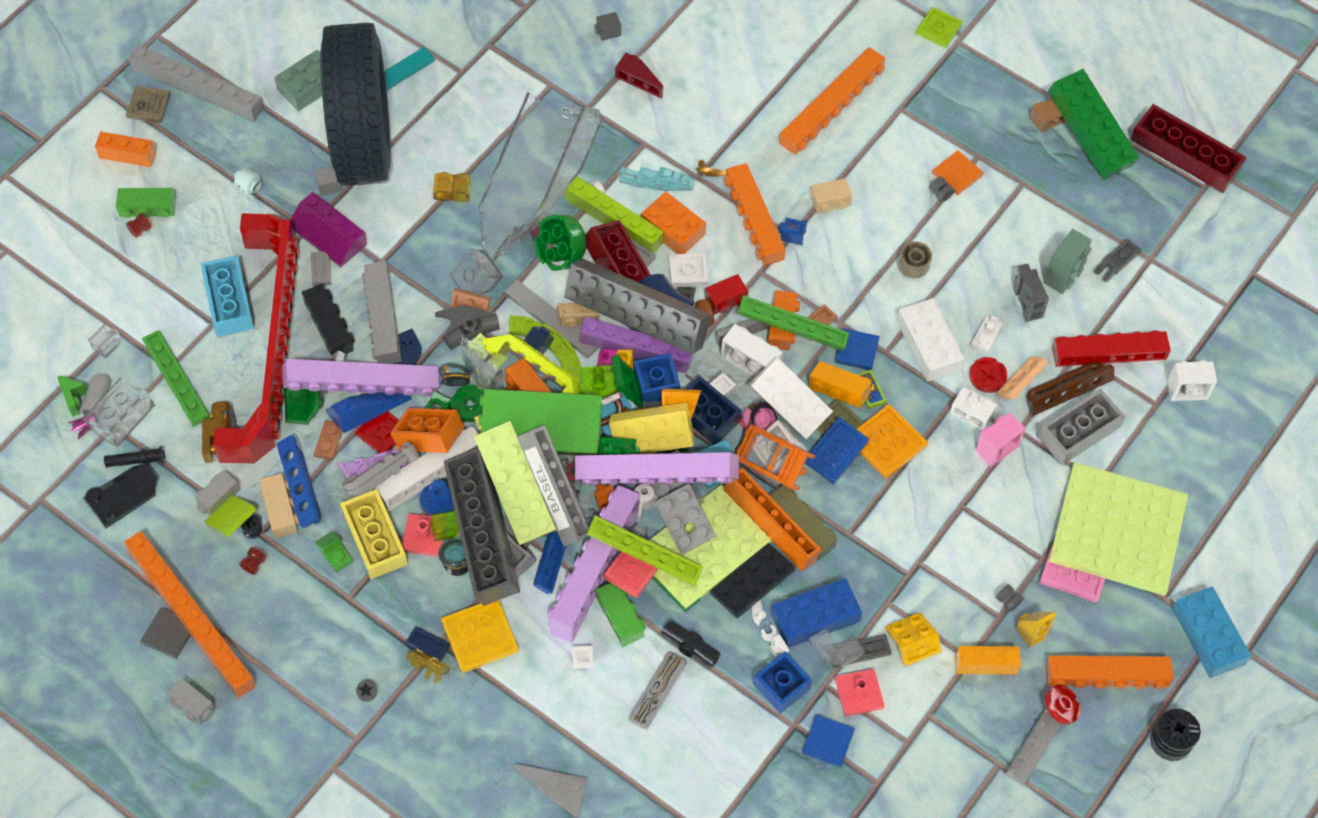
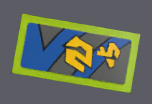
[857,370,886,410]

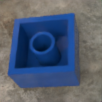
[634,353,680,404]
[753,651,813,714]

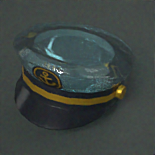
[438,363,472,386]
[438,538,468,576]

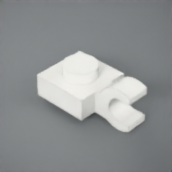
[761,625,790,657]

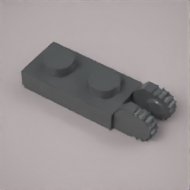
[1094,239,1142,283]

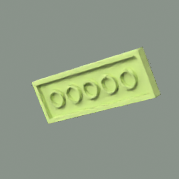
[474,421,556,546]

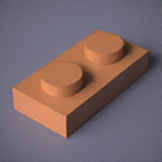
[450,288,491,312]
[314,420,343,461]

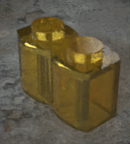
[433,172,471,202]

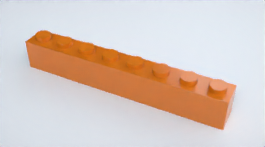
[779,47,886,155]

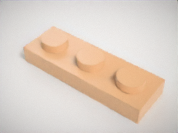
[997,356,1048,400]

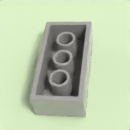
[1038,388,1126,465]

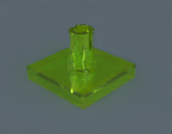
[579,365,619,399]

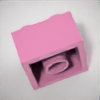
[976,413,1026,467]

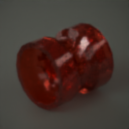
[125,213,152,238]
[239,547,267,575]

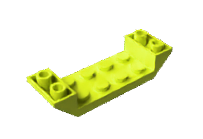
[482,334,581,394]

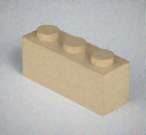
[259,473,300,539]

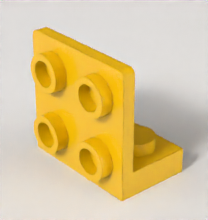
[885,613,941,667]

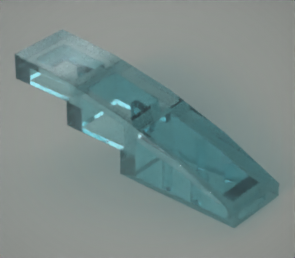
[619,166,695,191]

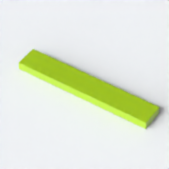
[586,515,703,586]

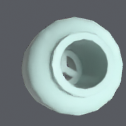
[234,168,262,195]

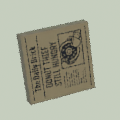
[126,86,171,123]

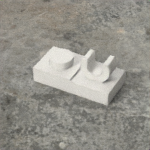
[970,316,1003,355]

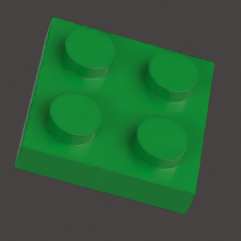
[611,354,642,405]

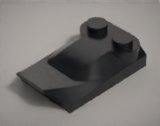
[83,463,157,529]

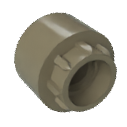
[898,241,932,278]

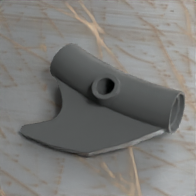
[435,305,500,350]

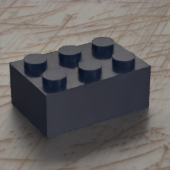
[685,376,742,445]

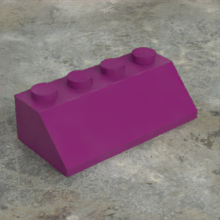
[290,192,367,267]

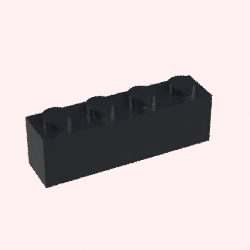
[302,284,355,356]

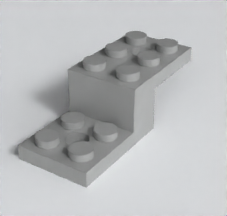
[651,450,717,555]

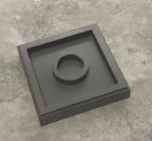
[140,607,190,659]

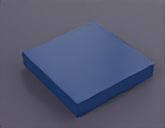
[835,328,880,370]
[802,714,855,767]

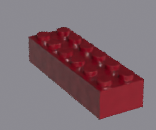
[1131,104,1247,193]

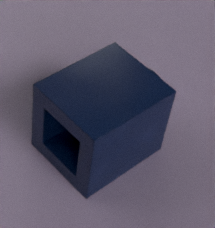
[524,326,555,355]

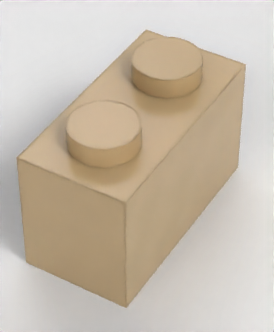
[810,178,852,213]

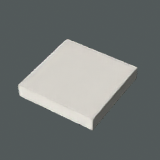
[668,253,708,287]

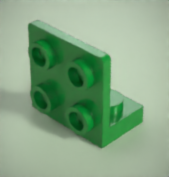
[284,388,321,425]

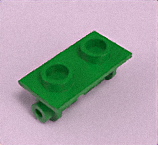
[598,437,640,455]

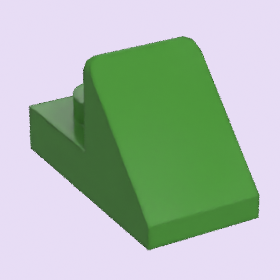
[57,375,87,417]
[315,532,353,573]

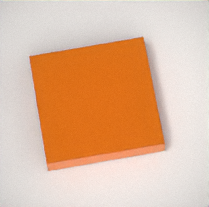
[932,150,984,195]

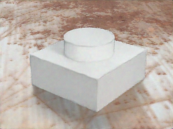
[710,373,736,397]
[572,646,594,669]

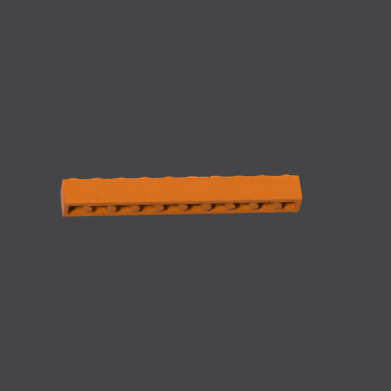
[124,531,255,699]

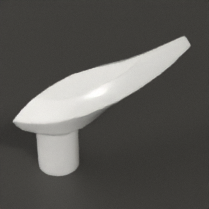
[752,600,766,626]

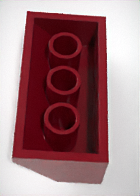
[585,220,651,283]

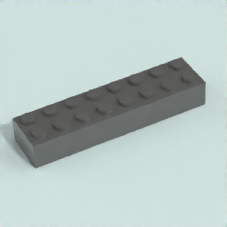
[564,258,711,354]
[443,448,520,606]

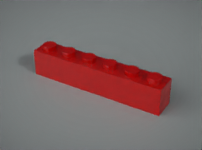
[1052,330,1171,367]

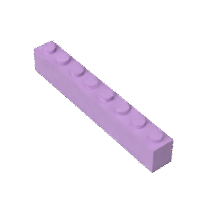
[282,359,440,396]

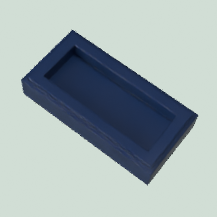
[405,626,451,663]

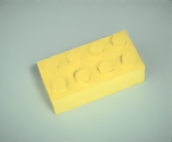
[609,402,695,454]
[340,489,408,579]

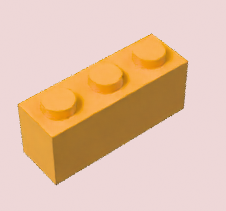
[809,361,871,408]
[955,646,1021,675]

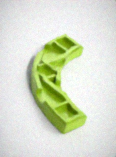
[509,315,584,385]

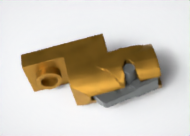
[202,401,236,463]

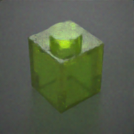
[430,511,459,542]

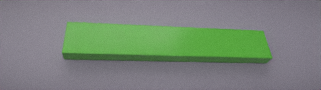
[737,295,849,351]
[142,330,210,427]

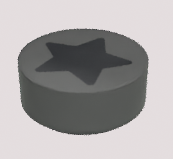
[356,680,377,702]

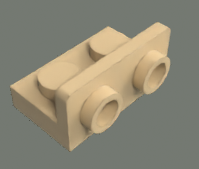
[556,303,600,328]

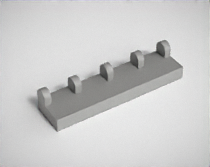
[1006,708,1062,786]

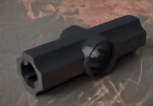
[661,620,721,669]

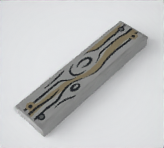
[629,652,687,730]

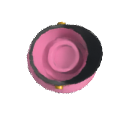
[743,402,777,437]

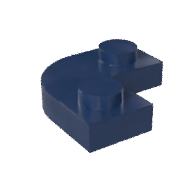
[393,328,422,365]

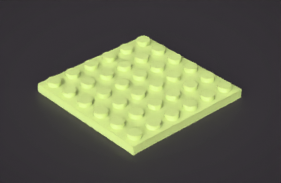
[1049,462,1188,596]

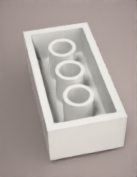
[897,298,964,382]
[748,357,833,439]

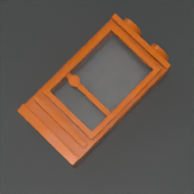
[736,424,816,491]

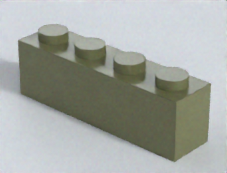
[770,485,837,561]

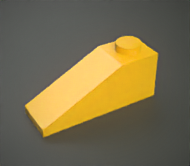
[1016,611,1056,648]

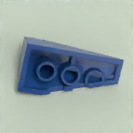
[326,392,411,433]

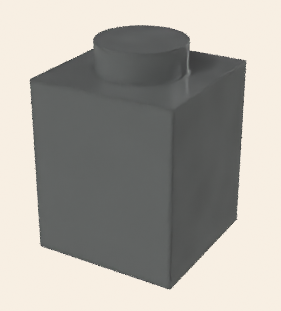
[594,12,621,41]

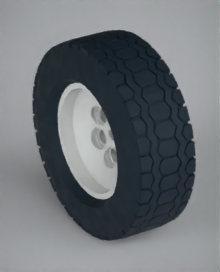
[320,23,391,184]

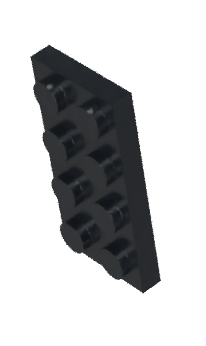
[710,543,795,619]

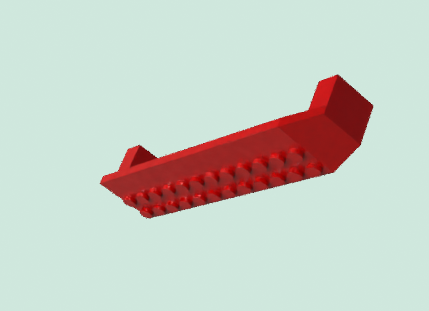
[213,213,299,464]

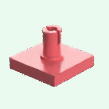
[402,513,448,557]
[603,551,658,598]
[834,669,885,717]

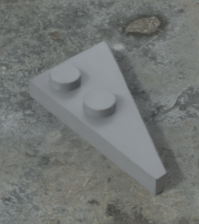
[515,764,587,818]

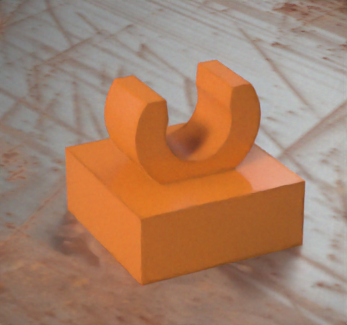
[594,484,615,510]

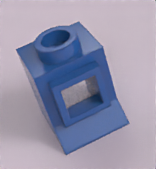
[779,217,808,245]

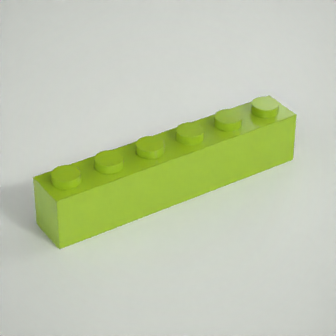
[565,176,664,253]

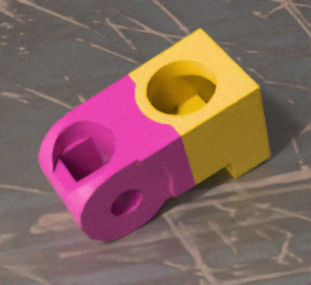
[597,349,635,371]

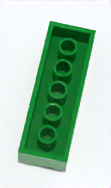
[1048,68,1140,180]

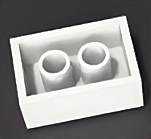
[720,324,783,379]

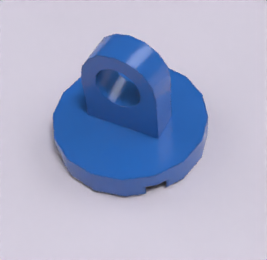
[419,480,454,517]

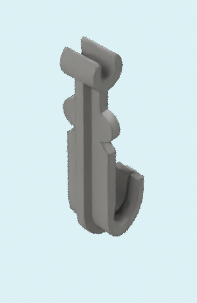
[342,441,419,498]

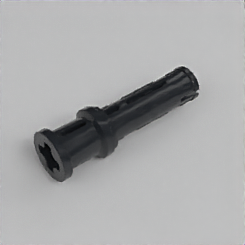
[104,446,166,468]

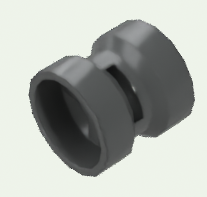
[929,176,955,202]
[996,584,1024,612]

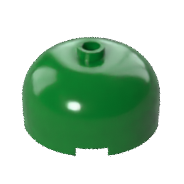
[535,215,587,271]

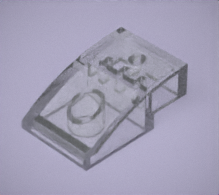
[459,336,504,390]

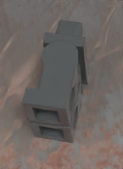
[1014,263,1049,322]

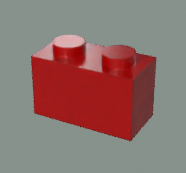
[704,274,749,315]

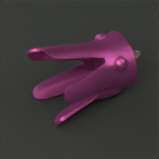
[68,413,98,439]

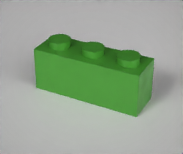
[116,188,176,218]
[595,583,646,647]

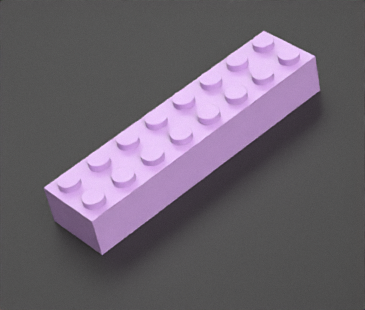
[575,452,739,485]
[548,485,640,643]

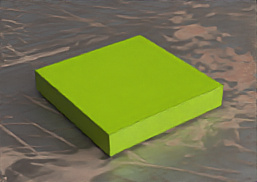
[916,7,963,48]
[204,495,256,537]

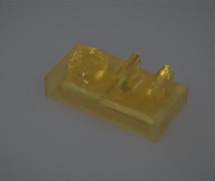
[406,649,451,683]

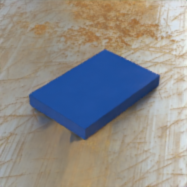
[804,417,870,485]

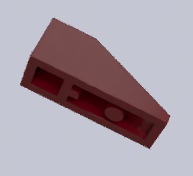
[615,52,664,99]

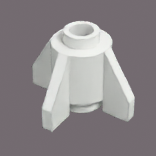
[632,484,659,520]

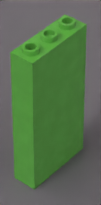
[477,389,603,456]

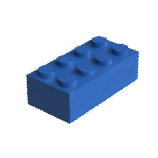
[771,578,862,648]

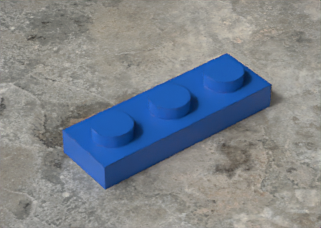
[533,531,566,594]

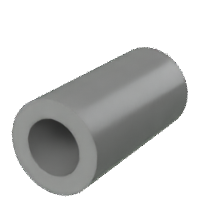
[80,374,111,418]

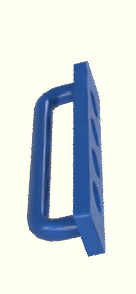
[277,435,321,528]

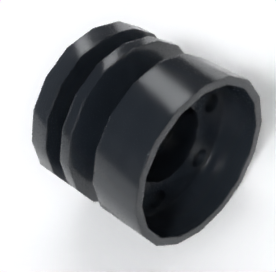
[1150,709,1201,761]

